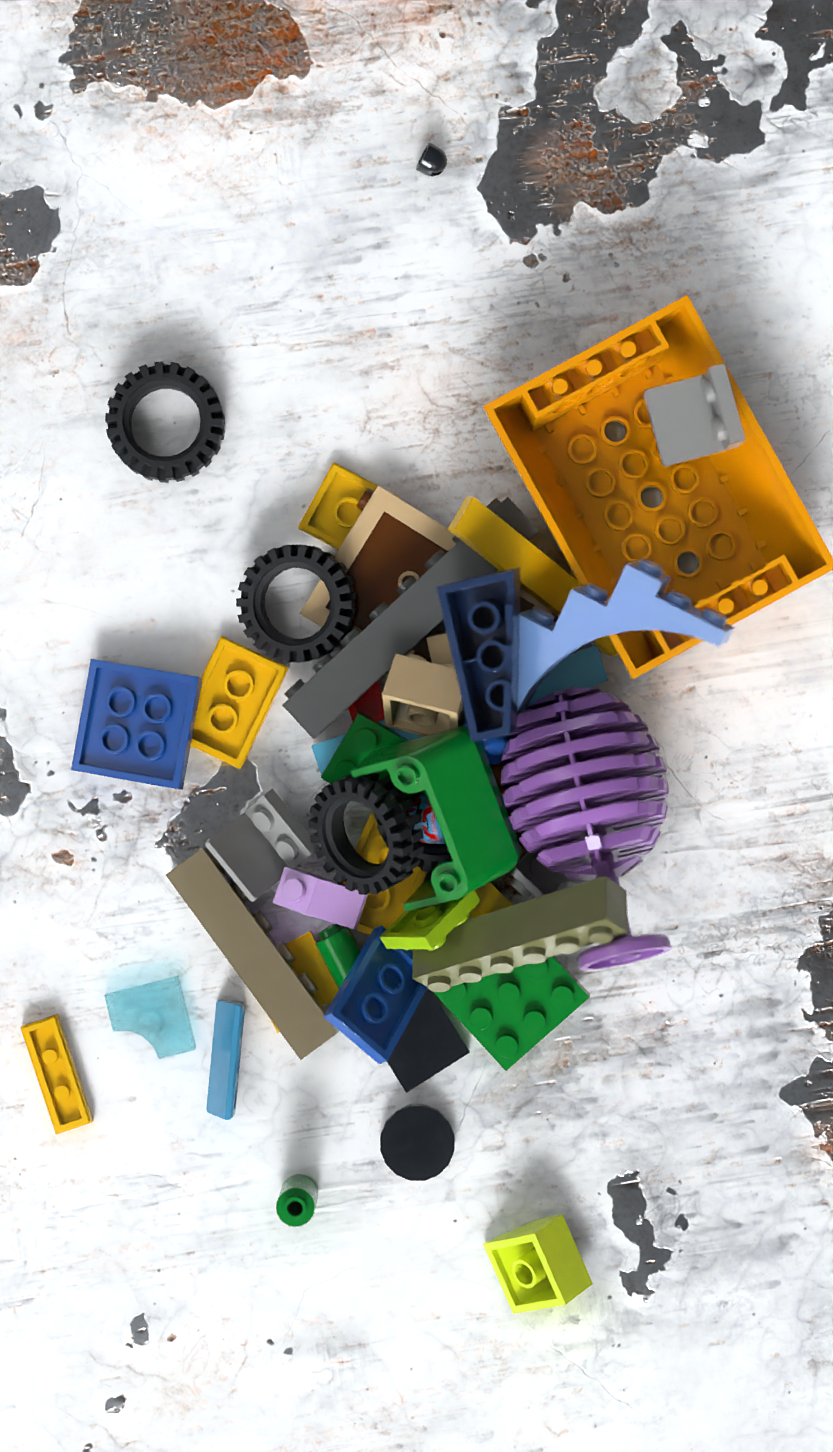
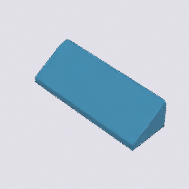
[206,1000,245,1120]

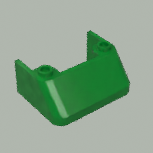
[351,727,522,911]

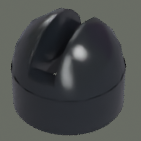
[416,142,447,177]

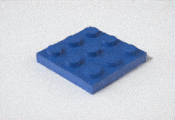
[71,659,203,790]

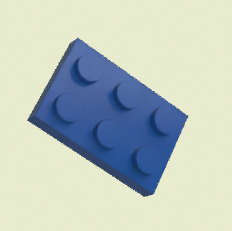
[323,926,428,1064]

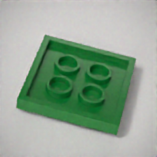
[434,956,590,1071]

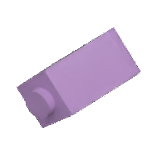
[273,867,368,930]

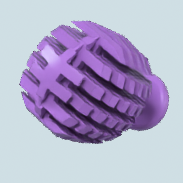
[501,687,672,971]

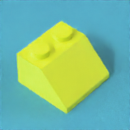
[483,1214,593,1314]

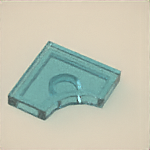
[104,975,197,1059]

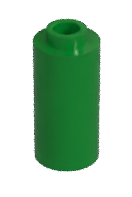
[315,924,361,989]
[276,1174,318,1227]

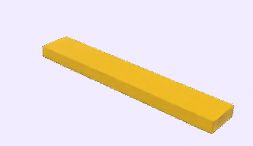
[448,496,617,656]

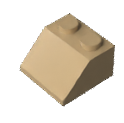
[382,654,465,736]

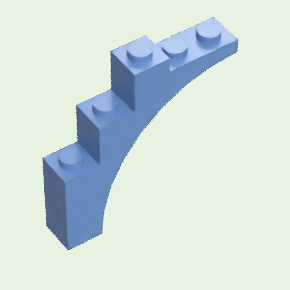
[517,559,735,713]

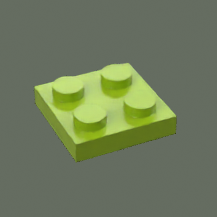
[380,891,481,951]

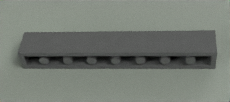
[282,497,539,739]

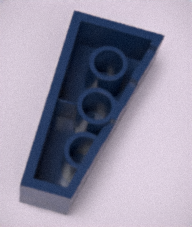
[437,567,521,742]

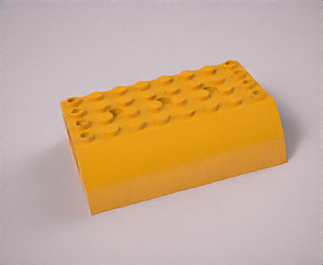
[483,295,833,680]

